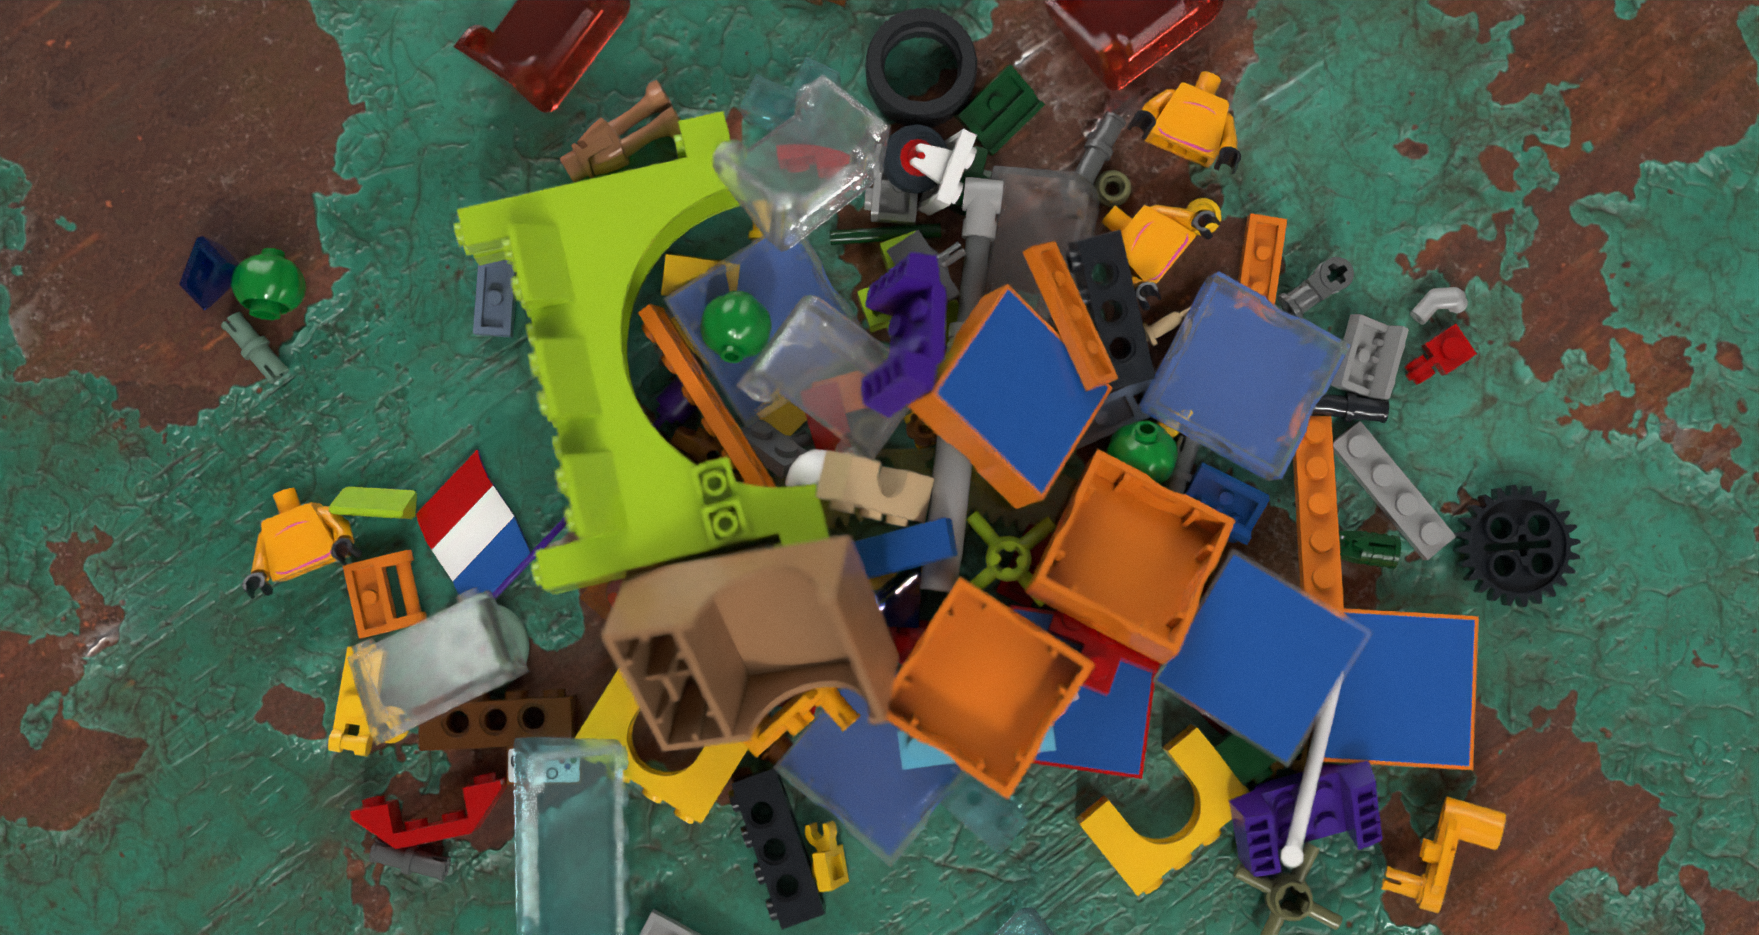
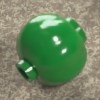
[231,248,306,320]
[700,291,772,363]
[1107,421,1178,484]

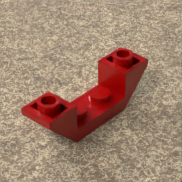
[350,772,508,849]

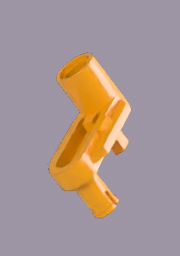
[742,687,861,758]
[1381,796,1506,914]

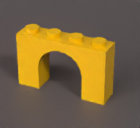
[572,669,748,824]
[1075,724,1250,896]

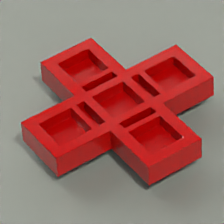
[1047,609,1161,696]

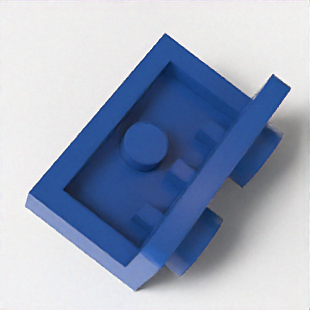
[1184,462,1269,545]

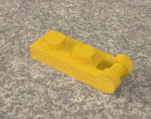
[328,646,388,757]

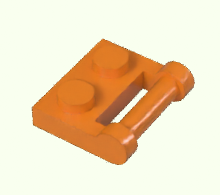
[343,550,428,639]

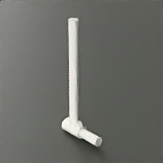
[1281,671,1344,867]

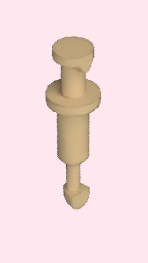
[1143,301,1198,346]

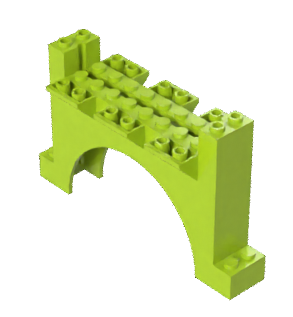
[454,111,830,595]

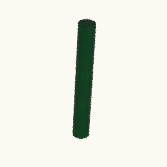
[830,223,941,245]

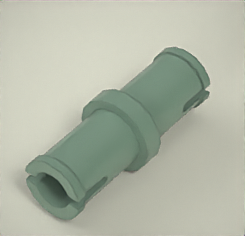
[221,312,289,384]

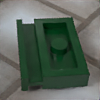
[955,64,1046,156]

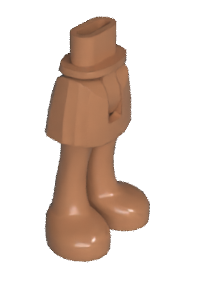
[560,79,681,183]

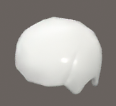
[786,449,826,489]

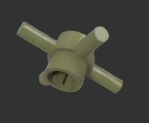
[1233,842,1343,935]

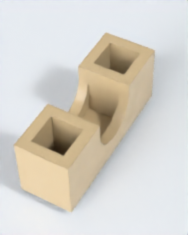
[816,451,934,527]

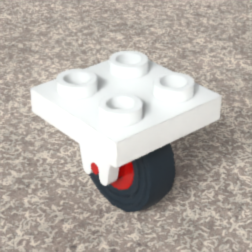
[882,125,977,215]

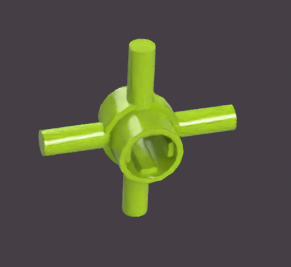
[966,510,1056,607]

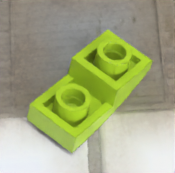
[690,457,750,547]

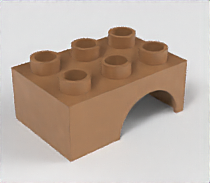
[602,535,899,751]

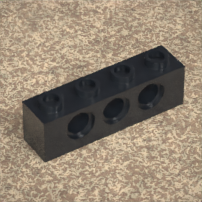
[1065,230,1155,390]
[728,764,826,930]

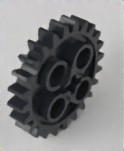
[1453,485,1581,607]

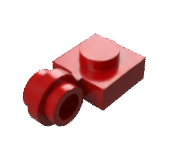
[1404,324,1477,385]

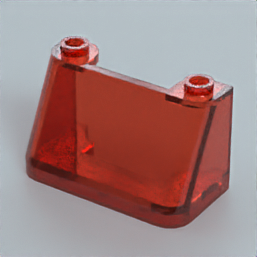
[453,0,631,113]
[1045,0,1224,91]

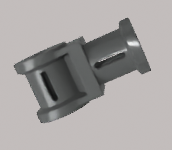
[1277,257,1354,323]

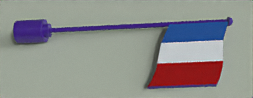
[416,376,698,607]

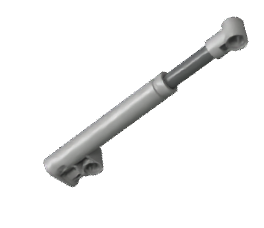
[920,177,1004,592]

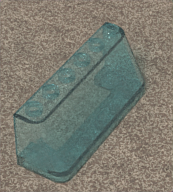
[513,737,630,935]

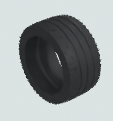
[865,8,977,128]

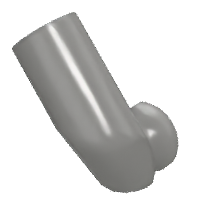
[1410,287,1468,325]

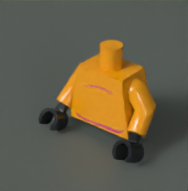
[1127,71,1242,174]
[1101,205,1220,311]
[242,488,362,599]

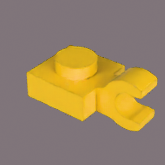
[805,820,849,892]

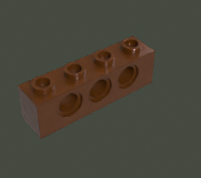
[418,688,578,751]

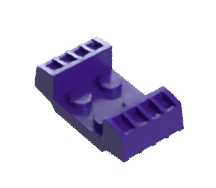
[861,252,946,418]
[1229,761,1382,877]

